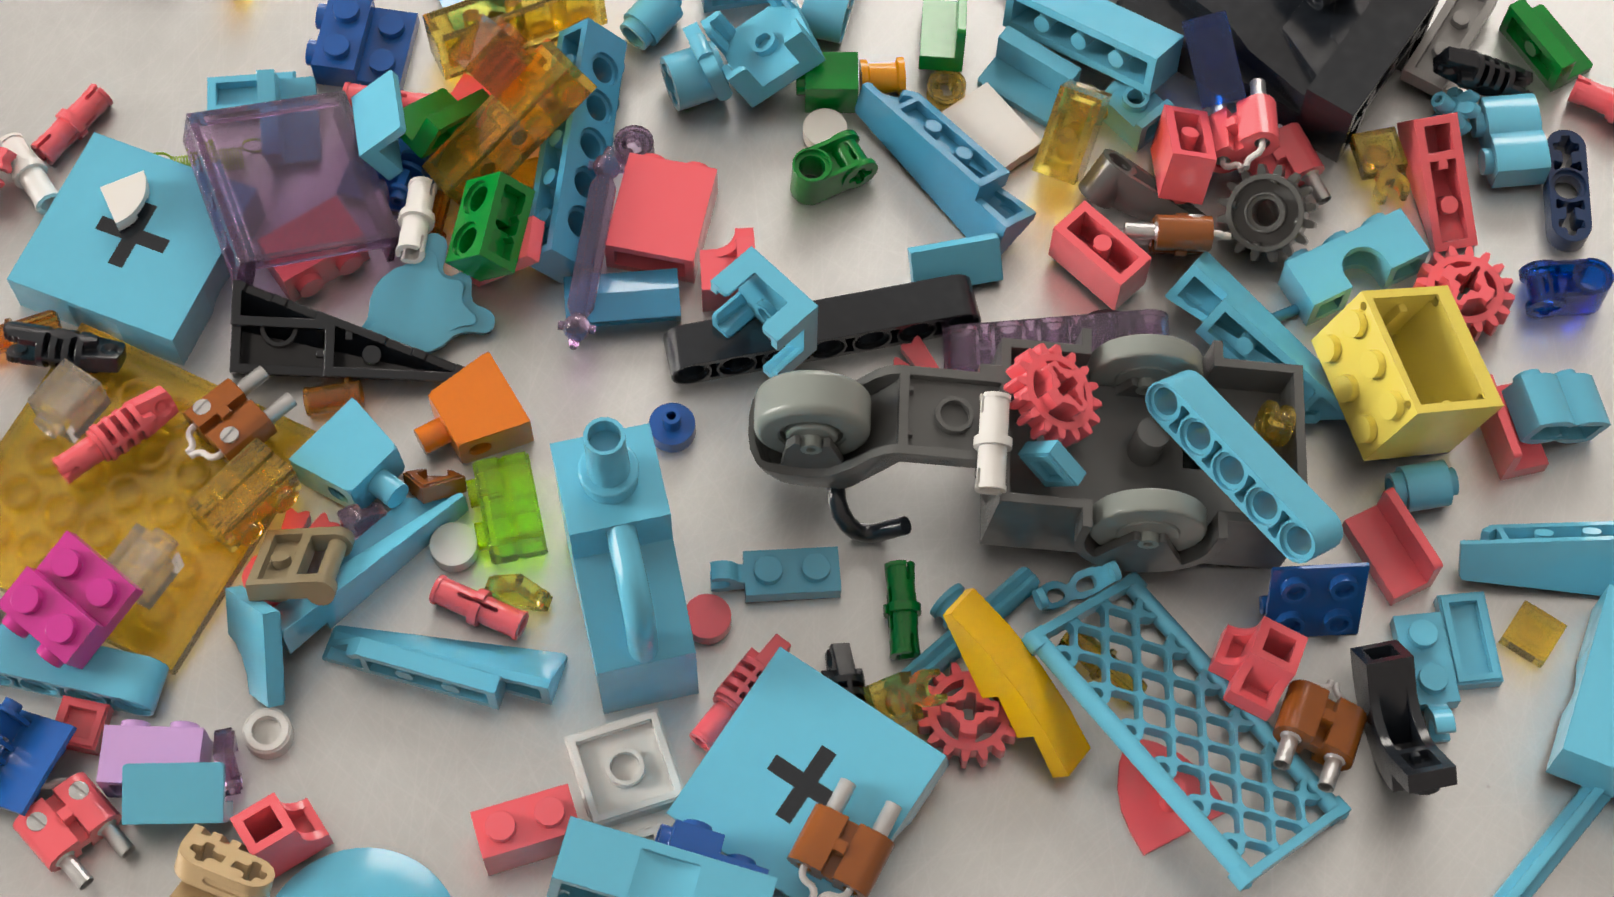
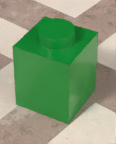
[796,52,858,113]

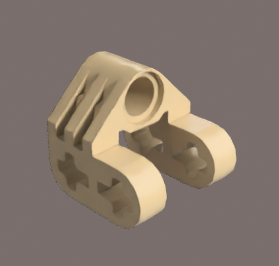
[170,824,275,897]

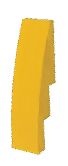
[943,588,1091,778]

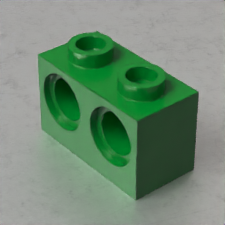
[445,171,535,281]

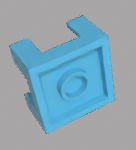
[701,0,826,108]
[710,246,818,378]

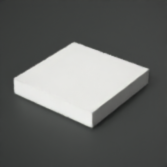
[942,82,1043,171]
[564,708,684,827]

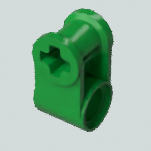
[790,130,878,205]

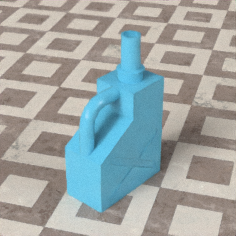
[550,417,699,714]

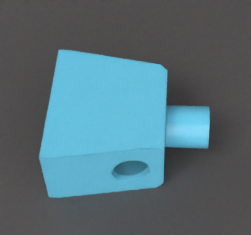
[289,398,409,513]

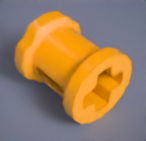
[859,57,906,97]

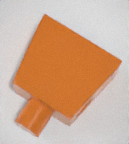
[413,351,534,464]

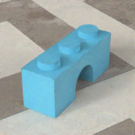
[1277,208,1430,326]

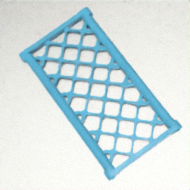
[1021,572,1352,892]

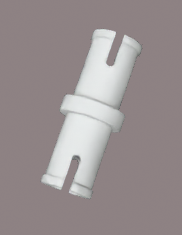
[0,132,59,214]
[395,176,437,264]
[973,391,1013,495]

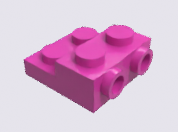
[0,530,144,669]

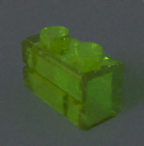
[466,451,548,565]

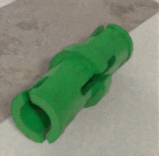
[883,560,922,661]

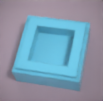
[1018,440,1087,487]

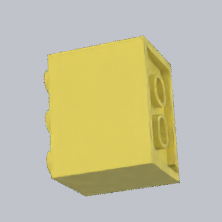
[1311,285,1504,461]

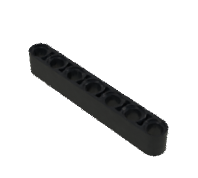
[663,274,981,384]

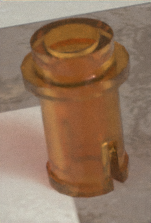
[303,377,365,417]

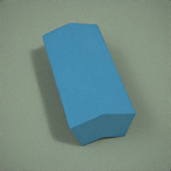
[563,268,681,329]

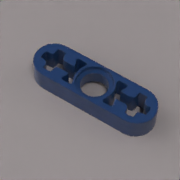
[1542,130,1592,252]

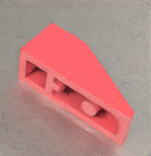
[1397,112,1478,253]

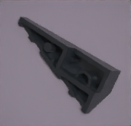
[229,280,464,382]

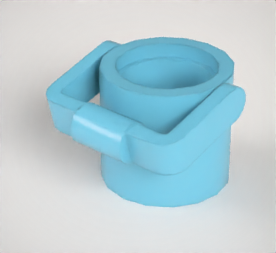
[660,22,732,112]

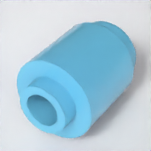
[620,0,683,50]
[1384,459,1459,512]

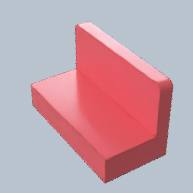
[1480,374,1549,481]
[1342,487,1443,606]

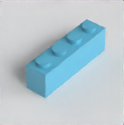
[1003,0,1184,96]

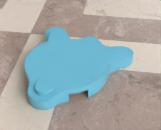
[362,233,495,354]

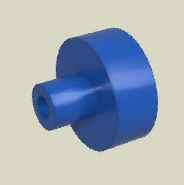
[649,403,696,453]

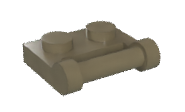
[245,526,355,606]

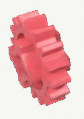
[1412,246,1515,342]
[1004,343,1102,448]
[915,662,1017,769]

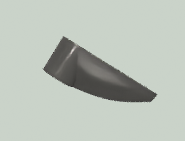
[1078,149,1207,222]

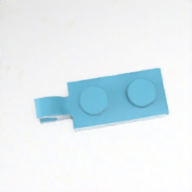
[710,546,841,603]
[1389,612,1461,743]

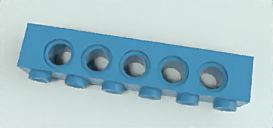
[529,18,627,284]

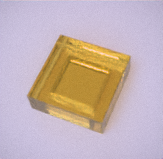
[1499,600,1567,668]

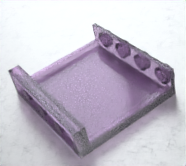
[183,90,401,286]

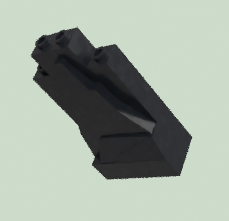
[1116,0,1439,163]

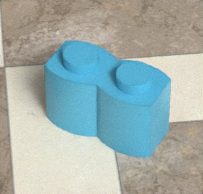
[1469,93,1551,188]
[1502,369,1611,444]

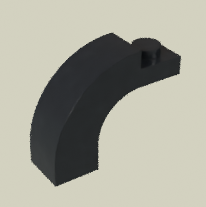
[1350,639,1457,795]

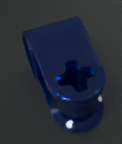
[1519,258,1614,319]

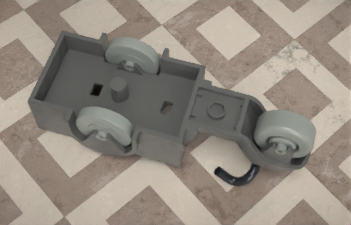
[748,328,1308,573]

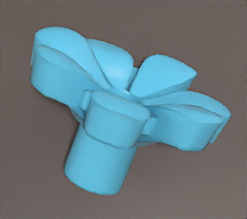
[1430,87,1481,136]

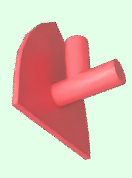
[1117,739,1225,856]

